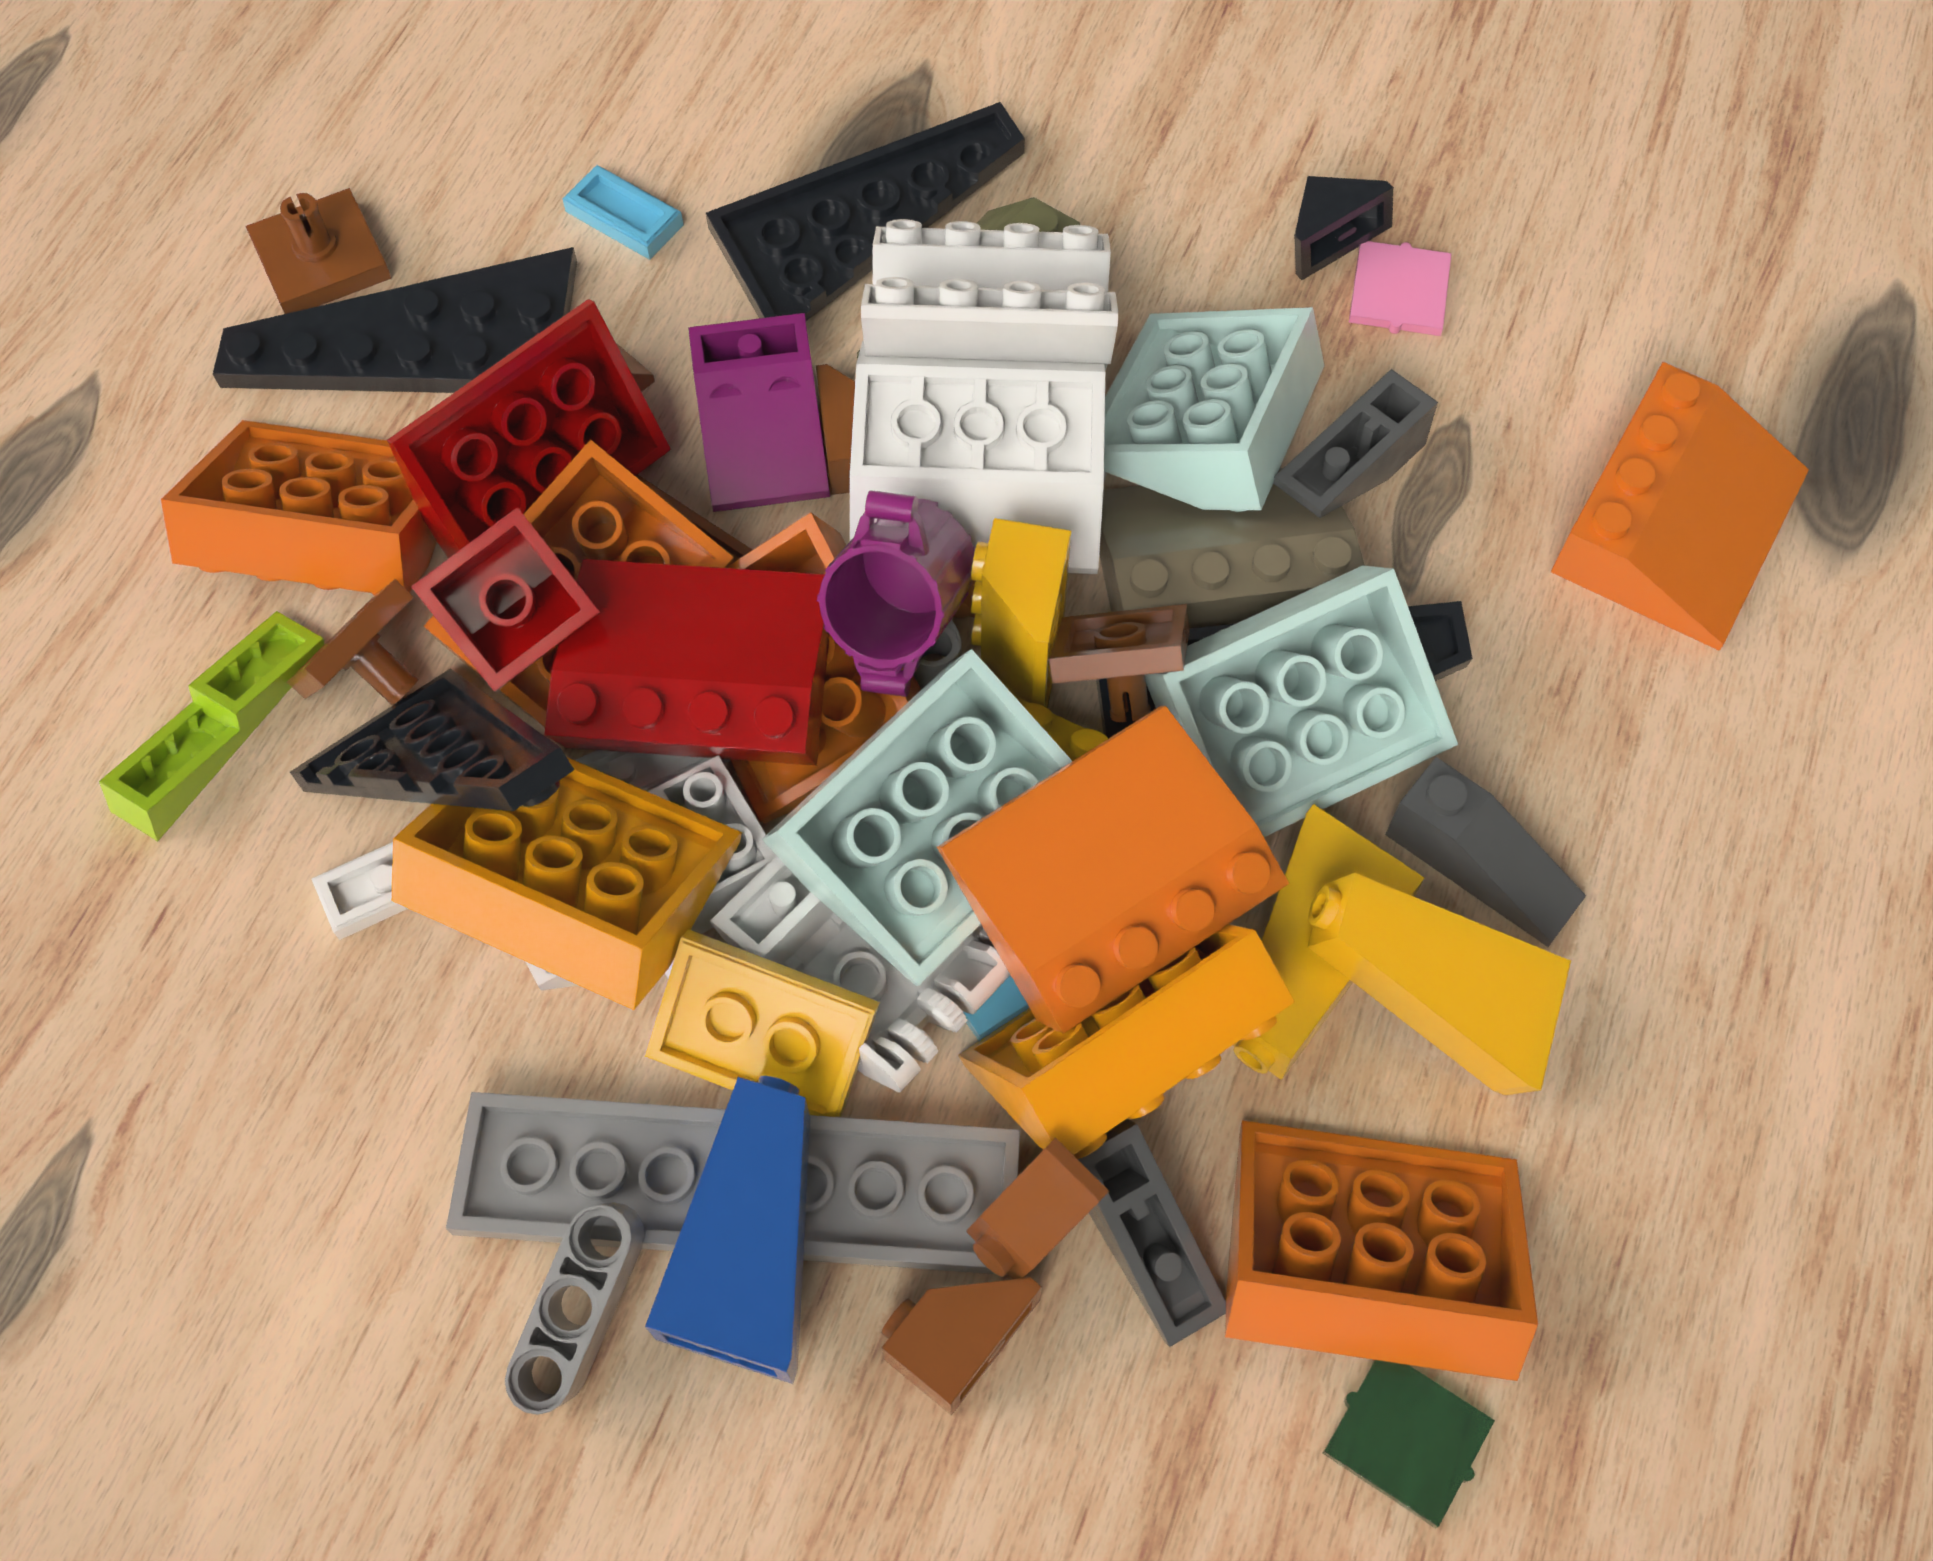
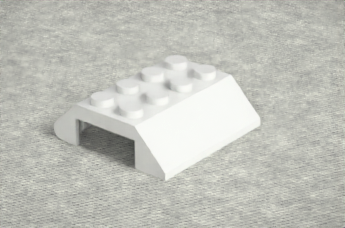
[710,855,1010,1092]

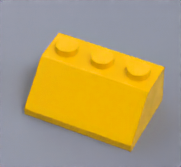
[971,518,1071,708]

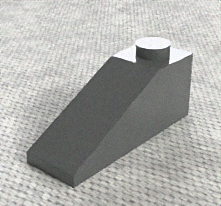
[1273,369,1438,518]
[1385,757,1586,947]
[1078,1119,1226,1347]

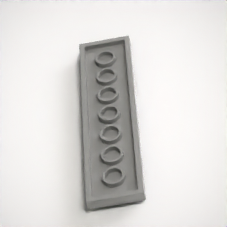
[446,1092,1020,1275]

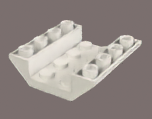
[861,219,1118,364]
[850,341,1105,574]

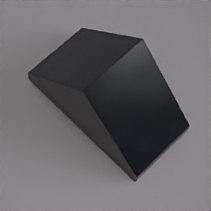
[1294,176,1394,280]

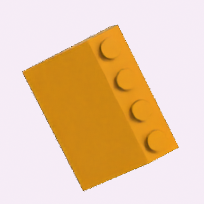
[391,757,742,1010]
[958,924,1295,1159]

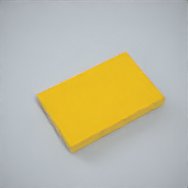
[645,929,880,1117]

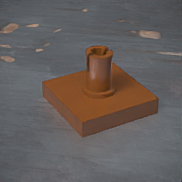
[245,188,392,314]
[287,579,419,705]
[1049,604,1190,722]

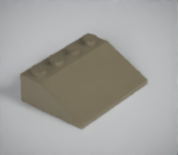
[1099,468,1365,628]

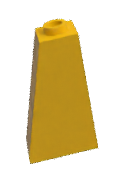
[1233,804,1425,1080]
[1307,873,1571,1095]

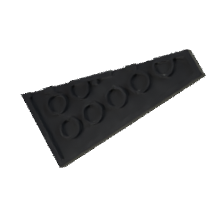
[213,247,577,393]

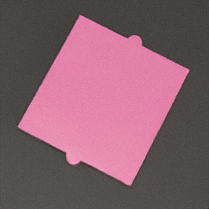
[1349,241,1452,336]

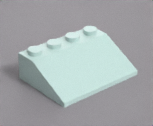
[1104,307,1324,512]
[1145,565,1458,837]
[762,649,1072,986]

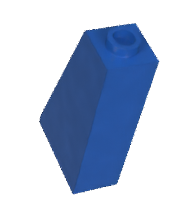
[645,1076,810,1384]

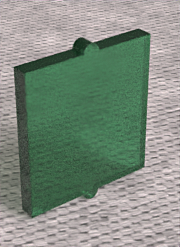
[1322,1360,1495,1529]

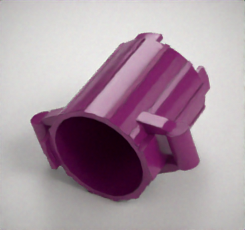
[817,490,976,697]

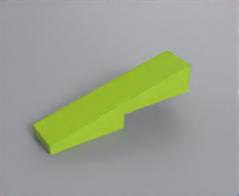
[99,611,325,842]

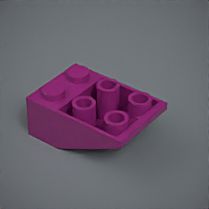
[688,313,830,512]

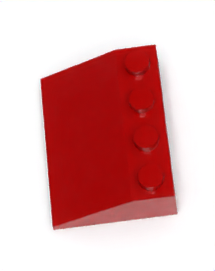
[387,299,671,558]
[544,559,829,766]

